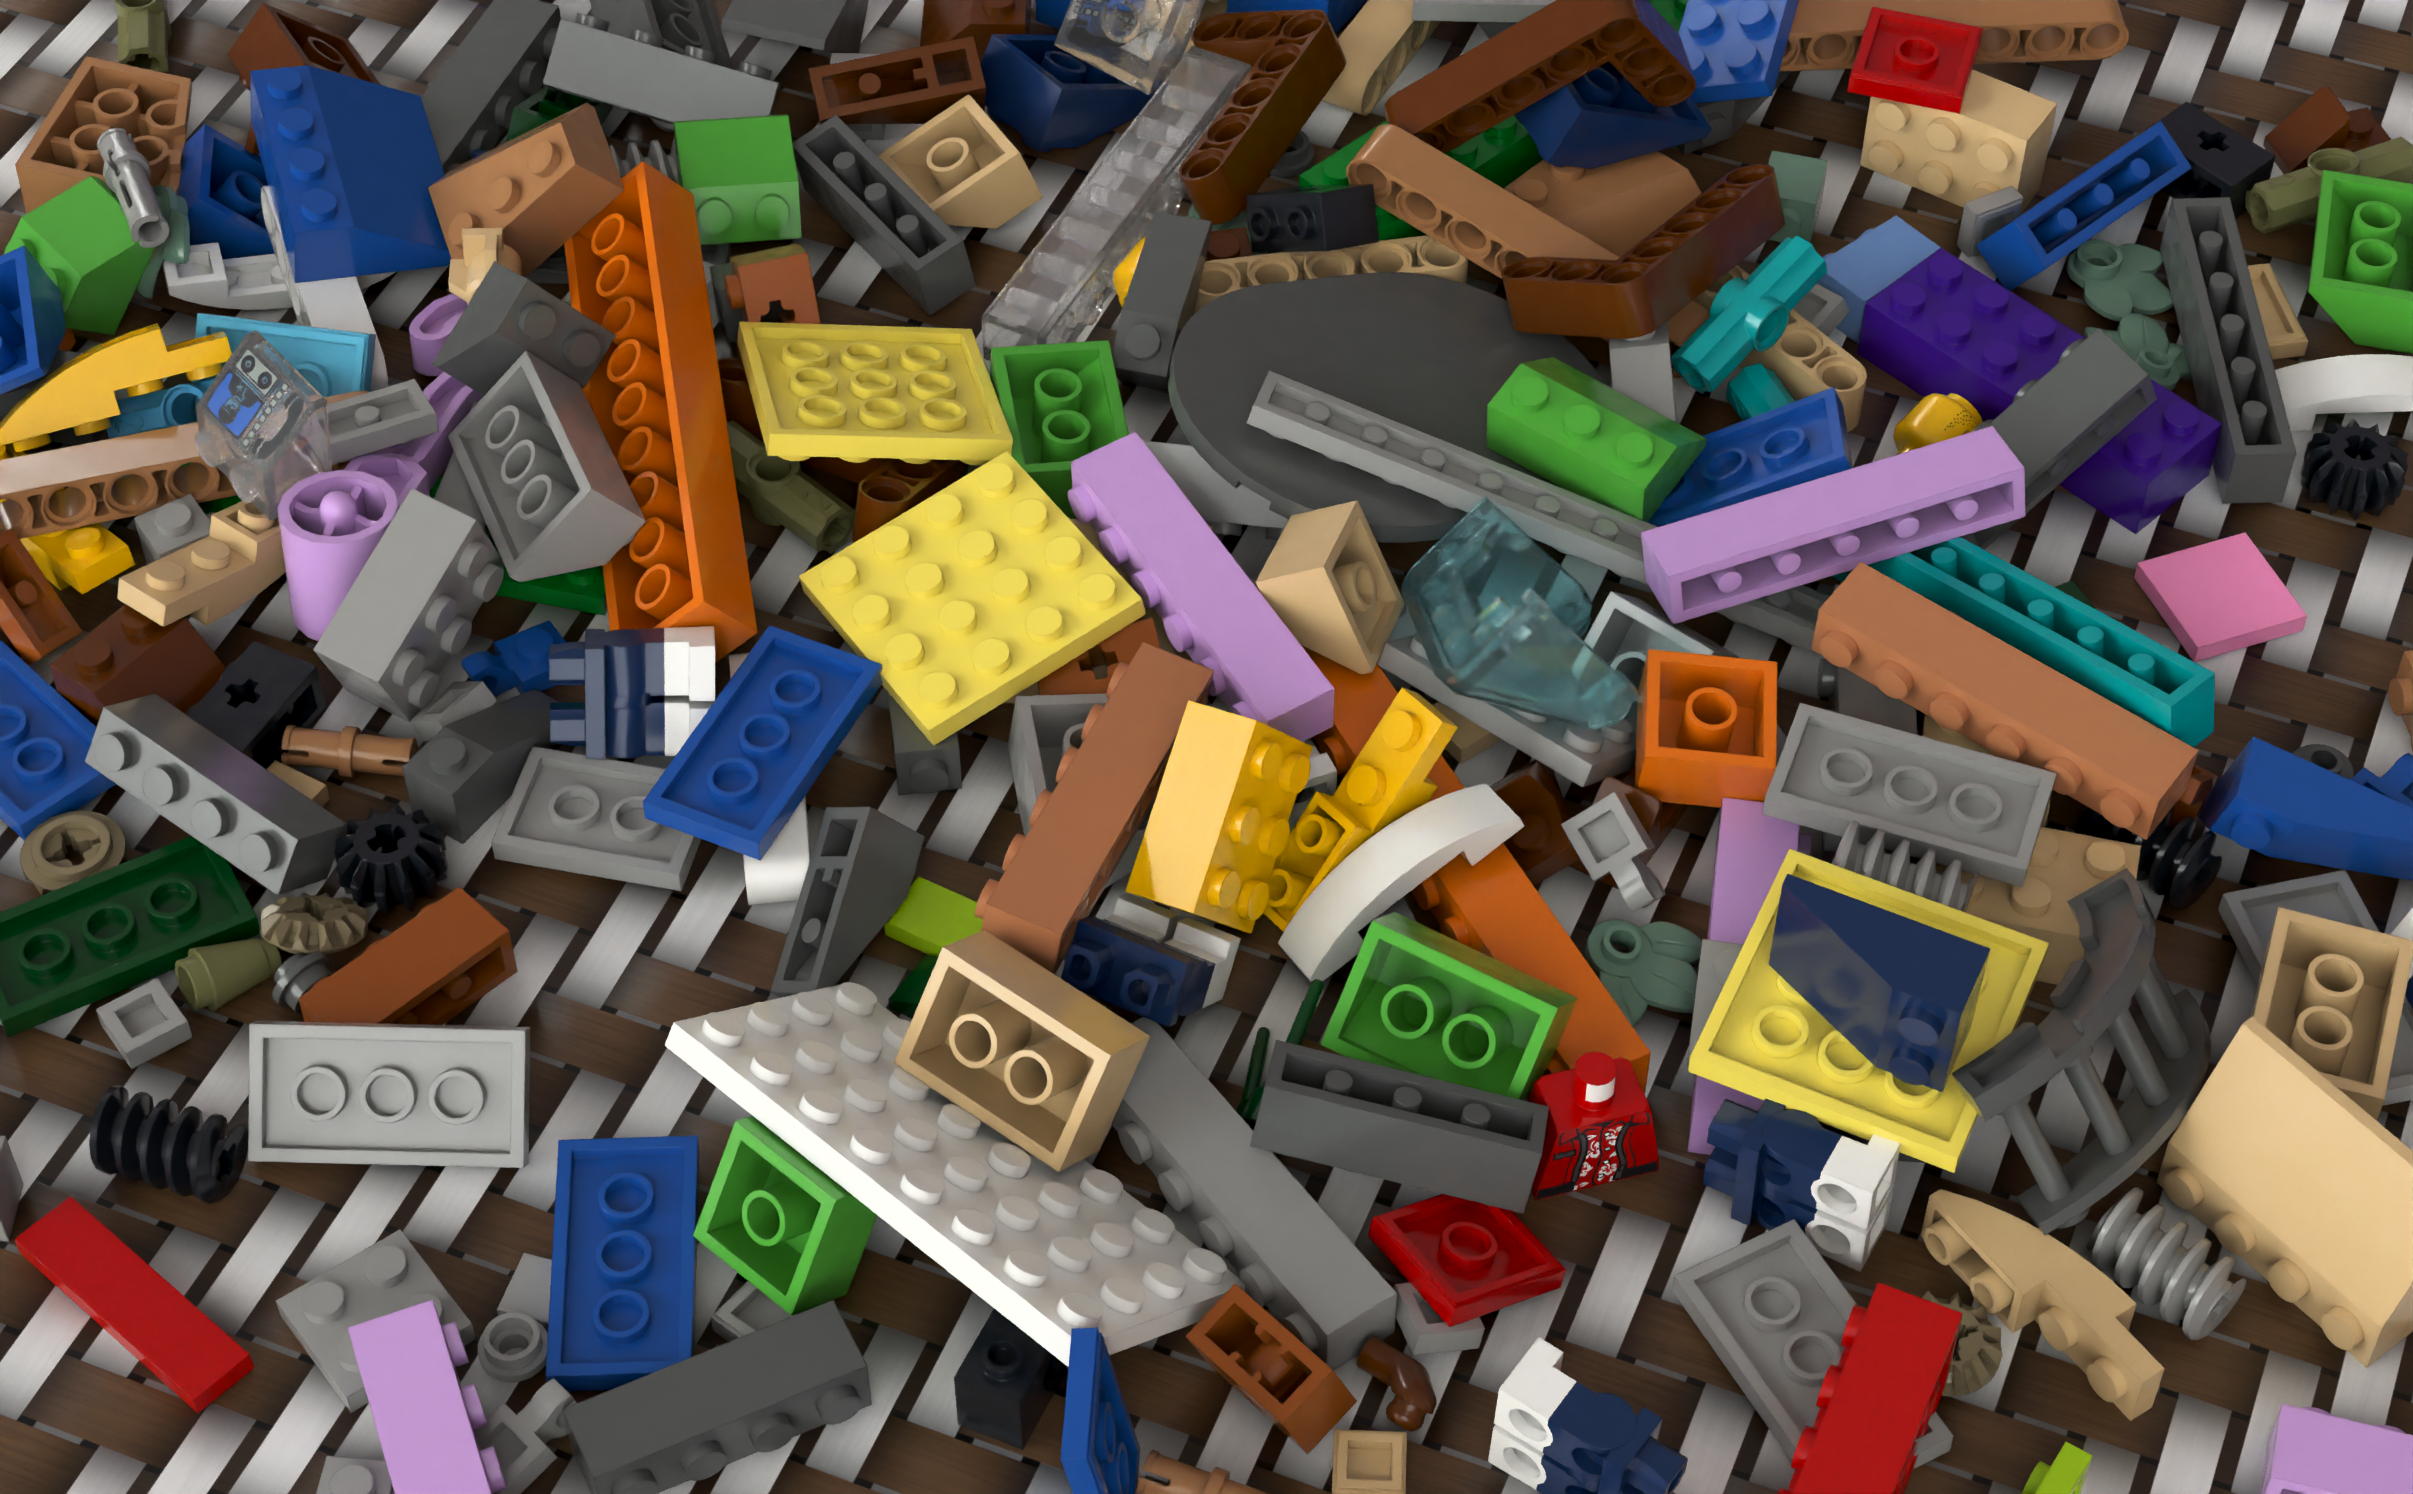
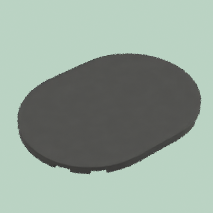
[1168,272,1605,543]

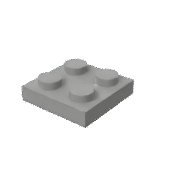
[276,1229,476,1413]

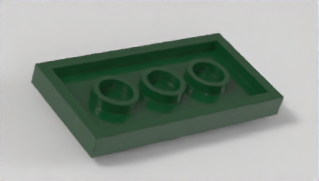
[0,836,260,1038]

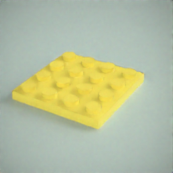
[737,321,1013,465]
[799,451,1146,746]
[1688,849,2049,1173]

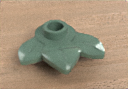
[136,185,190,299]
[2067,239,2174,322]
[2083,313,2191,391]
[1585,919,1702,1027]

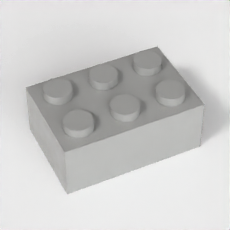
[313,488,505,722]

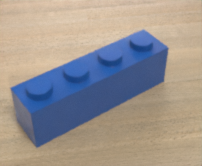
[1976,121,2192,291]

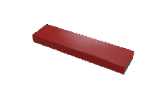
[14,1196,254,1413]

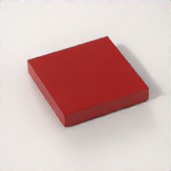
[1847,7,1983,114]
[1368,1194,1566,1327]

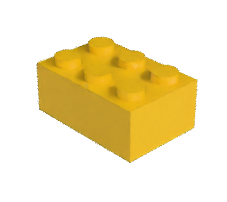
[1125,700,1313,934]

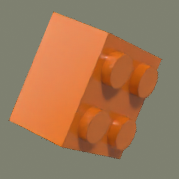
[1635,649,1777,808]

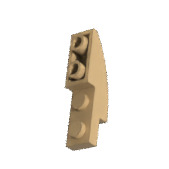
[117,476,303,627]
[1920,1189,2165,1421]

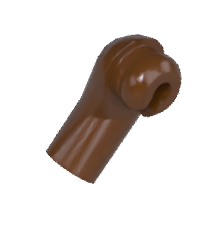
[1357,1336,1437,1432]

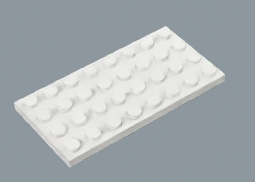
[664,982,1245,1367]

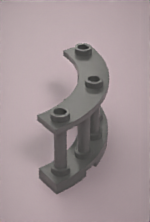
[1952,868,2211,1235]

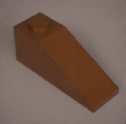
[808,36,986,124]

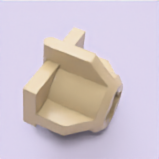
[448,228,522,304]

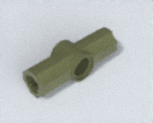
[114,0,172,73]
[2245,137,2413,234]
[727,421,855,554]

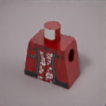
[1527,1052,1660,1201]

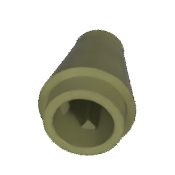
[175,937,282,1011]

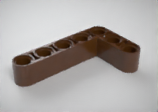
[1384,0,1696,154]
[1179,9,1347,225]
[1501,164,1785,339]
[717,358,969,543]

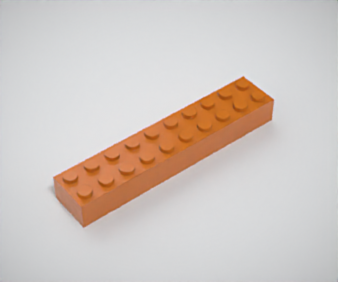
[564,161,758,663]

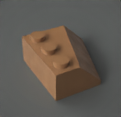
[15,56,192,214]
[428,103,625,278]
[1504,151,1702,257]

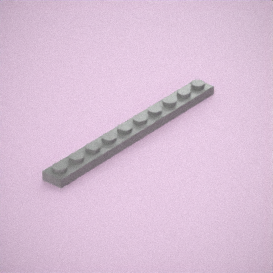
[1247,371,1830,655]

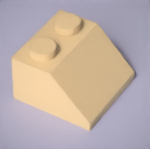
[877,94,1043,229]
[1256,500,1405,674]

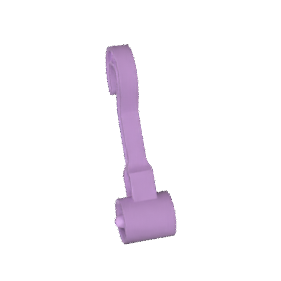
[277,293,484,641]

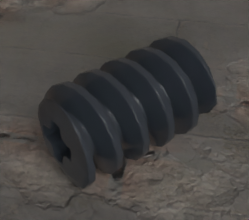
[2075,806,2222,910]
[89,1085,248,1204]

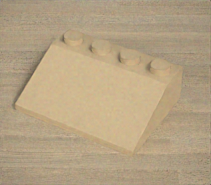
[2156,1016,2413,1368]

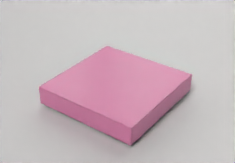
[2134,532,2307,662]

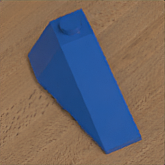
[2199,736,2413,881]

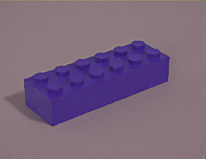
[1857,248,2222,534]

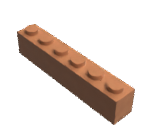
[1811,562,2199,840]
[975,642,1214,975]

